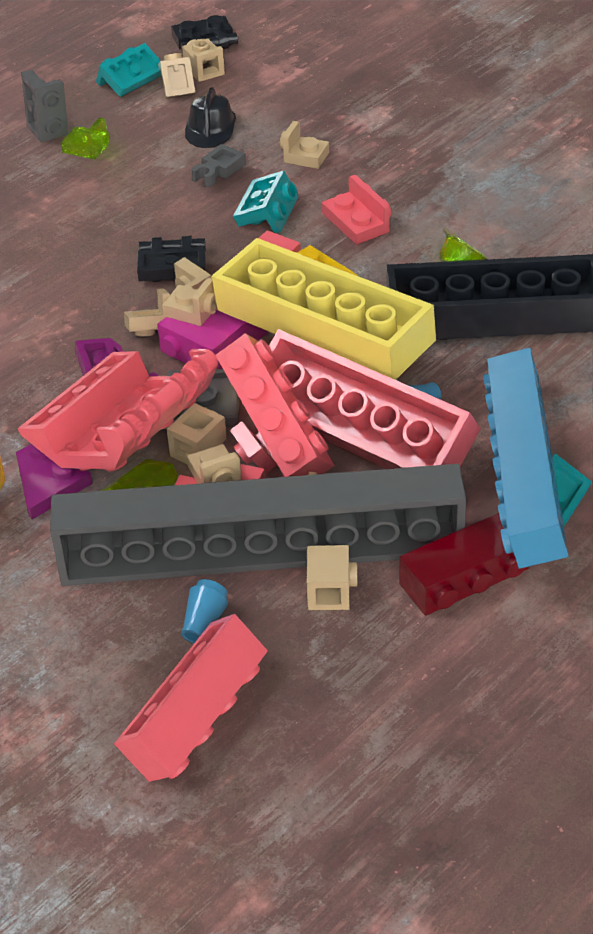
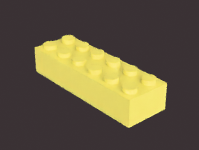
[211,238,436,380]

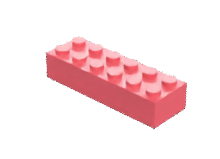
[269,329,481,469]

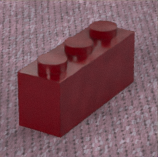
[399,513,529,616]

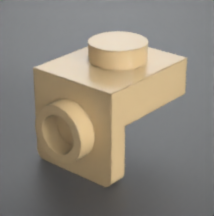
[124,289,170,336]

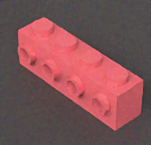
[215,333,335,477]
[114,614,268,782]

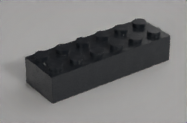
[386,254,593,340]

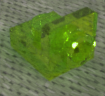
[61,118,110,160]

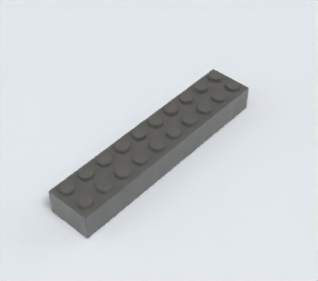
[50,464,466,586]

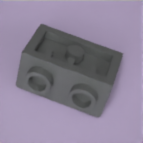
[21,70,68,142]

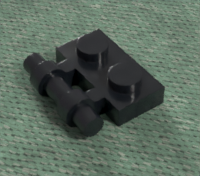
[171,15,238,53]
[137,235,206,282]

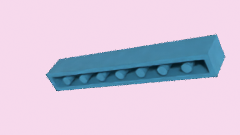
[483,348,569,569]

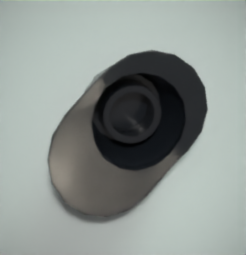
[185,87,236,148]

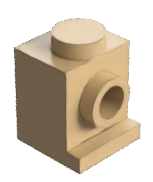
[182,39,225,82]
[167,403,227,465]

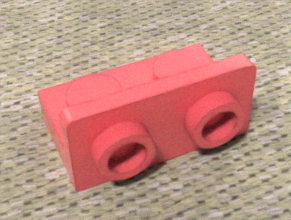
[322,175,391,245]

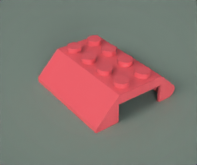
[18,349,218,472]

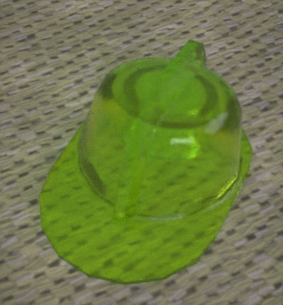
[438,228,488,262]

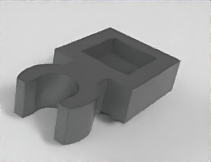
[192,144,246,187]

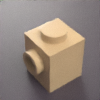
[307,545,357,610]

